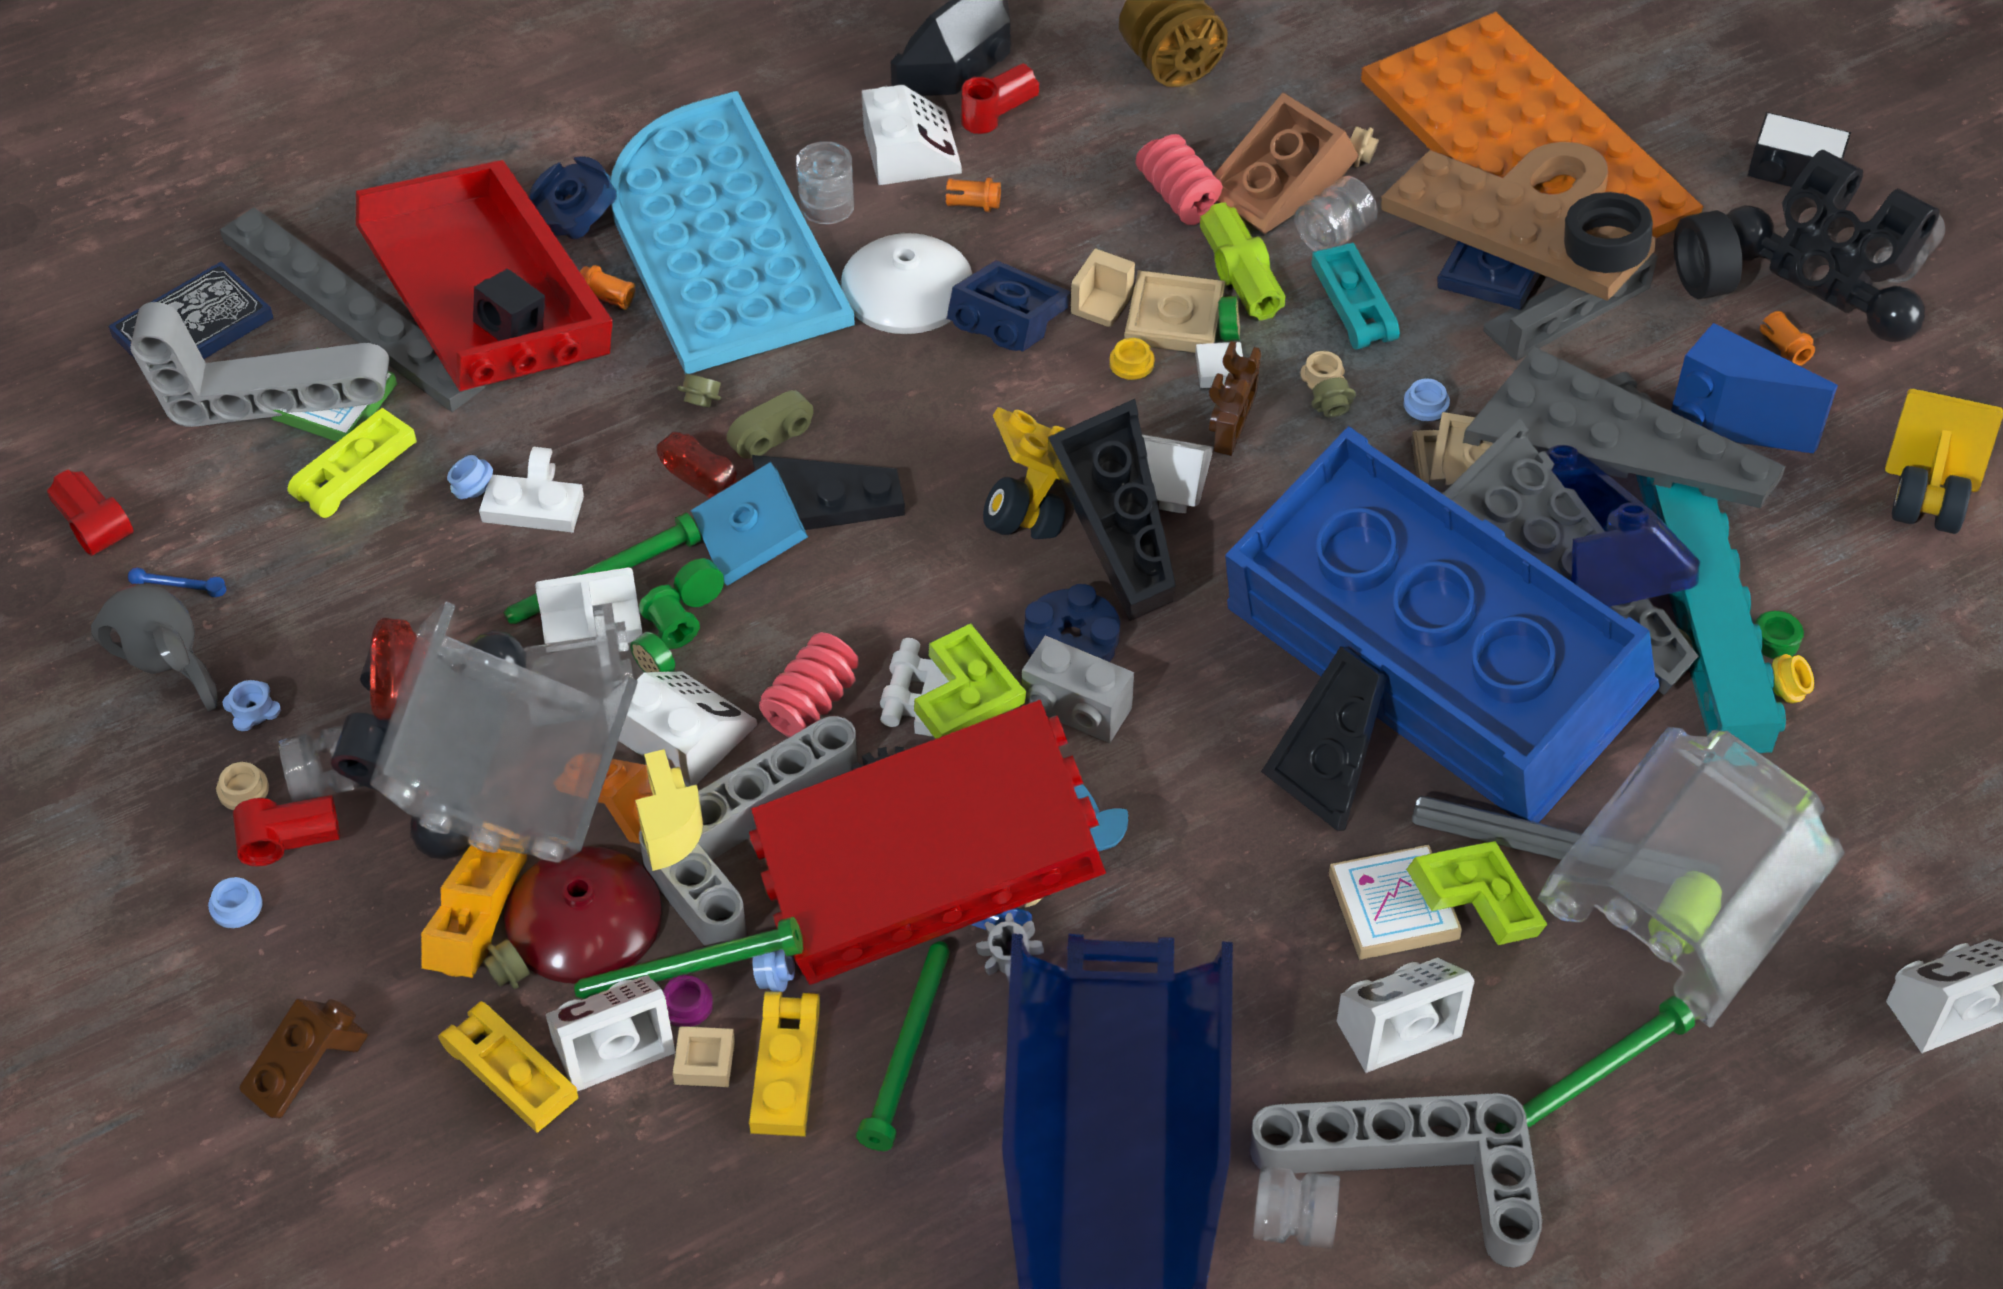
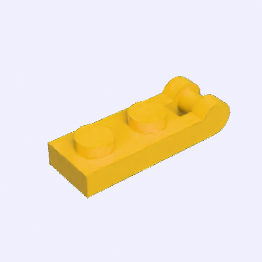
[749,991,820,1136]
[438,1001,579,1133]

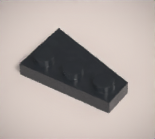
[752,455,905,530]
[1261,646,1387,831]

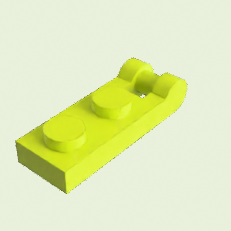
[288,408,417,518]

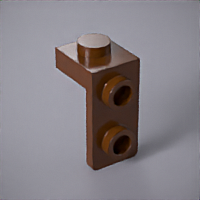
[240,999,369,1119]

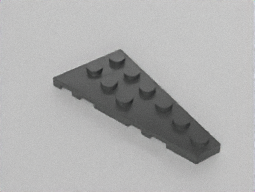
[1463,347,1786,508]
[1443,418,1698,695]

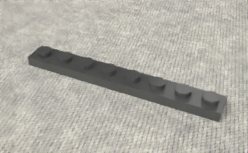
[220,207,486,412]

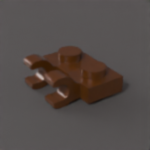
[1209,341,1261,456]

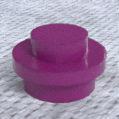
[662,975,713,1027]

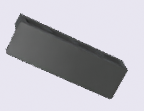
[1483,253,1658,361]

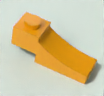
[421,834,527,978]

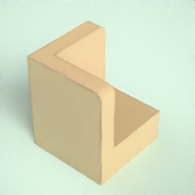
[1071,248,1135,327]

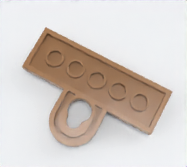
[1381,142,1656,301]

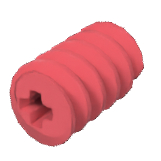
[1135,134,1222,225]
[759,632,859,738]

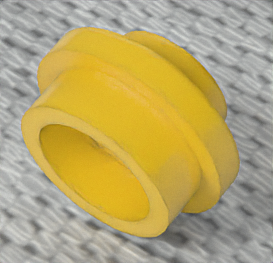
[1109,338,1155,380]
[1772,654,1814,704]

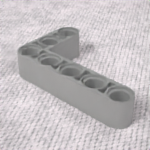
[130,302,389,427]
[639,716,858,947]
[1250,1093,1542,1268]

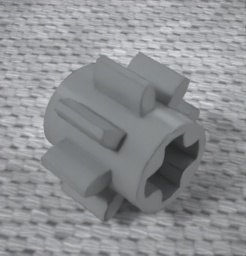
[976,913,1044,984]

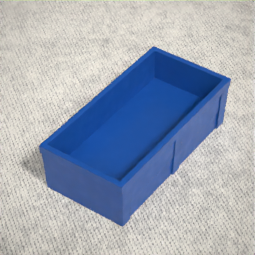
[1225,426,1660,823]

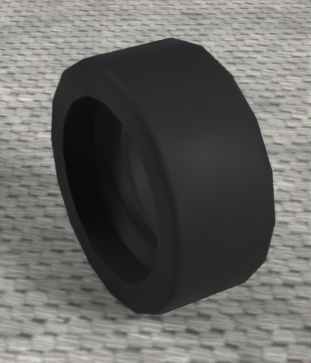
[1564,192,1653,273]
[1673,210,1742,299]

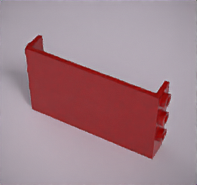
[356,160,613,391]
[749,699,1106,985]

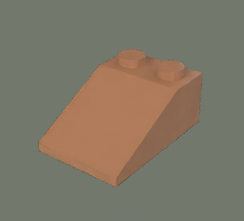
[1213,92,1359,234]

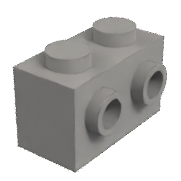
[1022,635,1134,743]

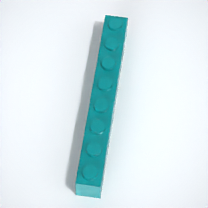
[1636,474,1786,756]

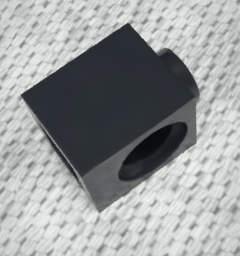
[473,268,545,341]

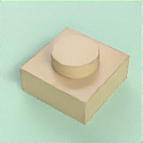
[673,1026,735,1087]

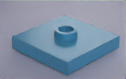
[691,462,808,586]

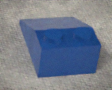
[1671,323,1838,453]

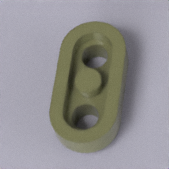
[727,390,814,459]

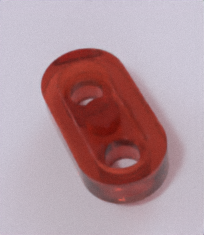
[656,432,737,498]
[370,618,418,721]

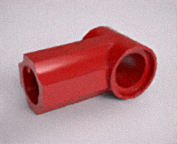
[961,63,1039,134]
[47,469,134,557]
[233,795,340,867]

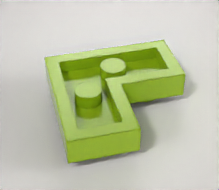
[914,623,1026,739]
[1406,841,1547,945]

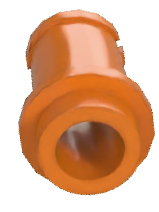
[946,177,1001,212]
[580,265,636,310]
[1760,311,1815,366]

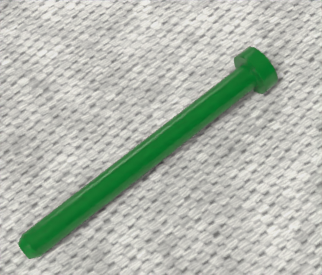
[503,512,701,624]
[574,917,803,999]
[856,941,950,1151]
[1494,996,1695,1134]

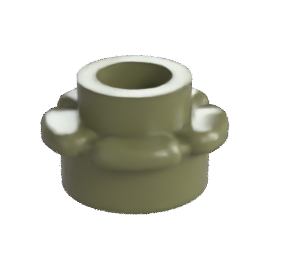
[677,374,721,408]
[1311,378,1356,417]
[483,939,530,989]

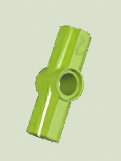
[1200,202,1286,321]

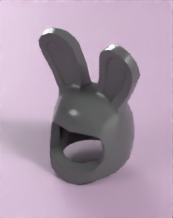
[91,584,218,712]

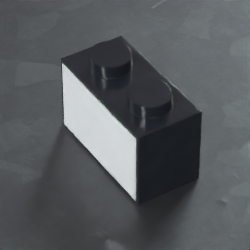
[1747,112,1851,187]

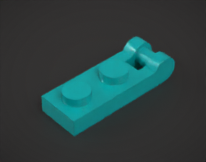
[1311,243,1400,350]

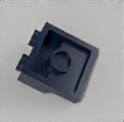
[946,260,1071,352]

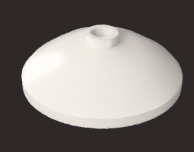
[841,233,972,334]

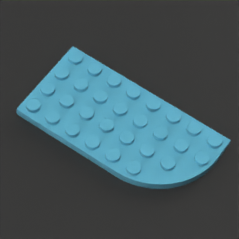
[611,91,855,375]

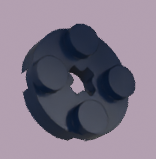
[529,156,617,239]
[1024,584,1120,662]

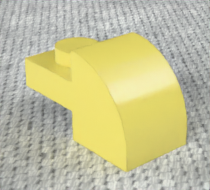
[635,749,703,871]

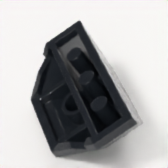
[890,0,1011,96]

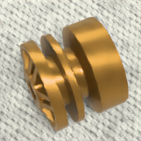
[1119,0,1228,87]

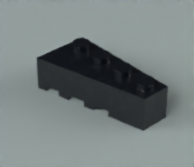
[1048,398,1176,621]

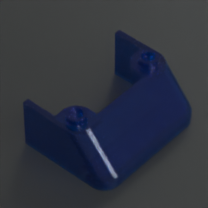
[1546,445,1700,607]

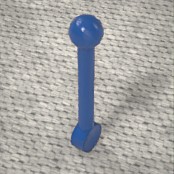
[128,567,226,597]

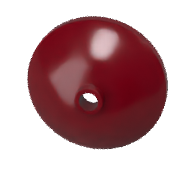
[504,846,662,984]

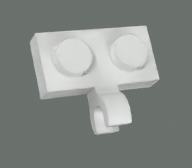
[479,447,584,533]

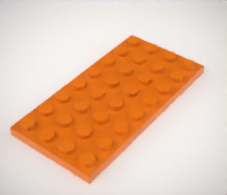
[1361,12,1703,238]

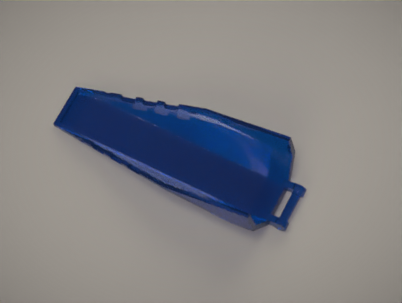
[1002,933,1233,1289]

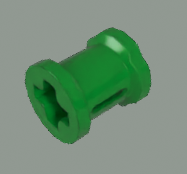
[639,585,700,649]

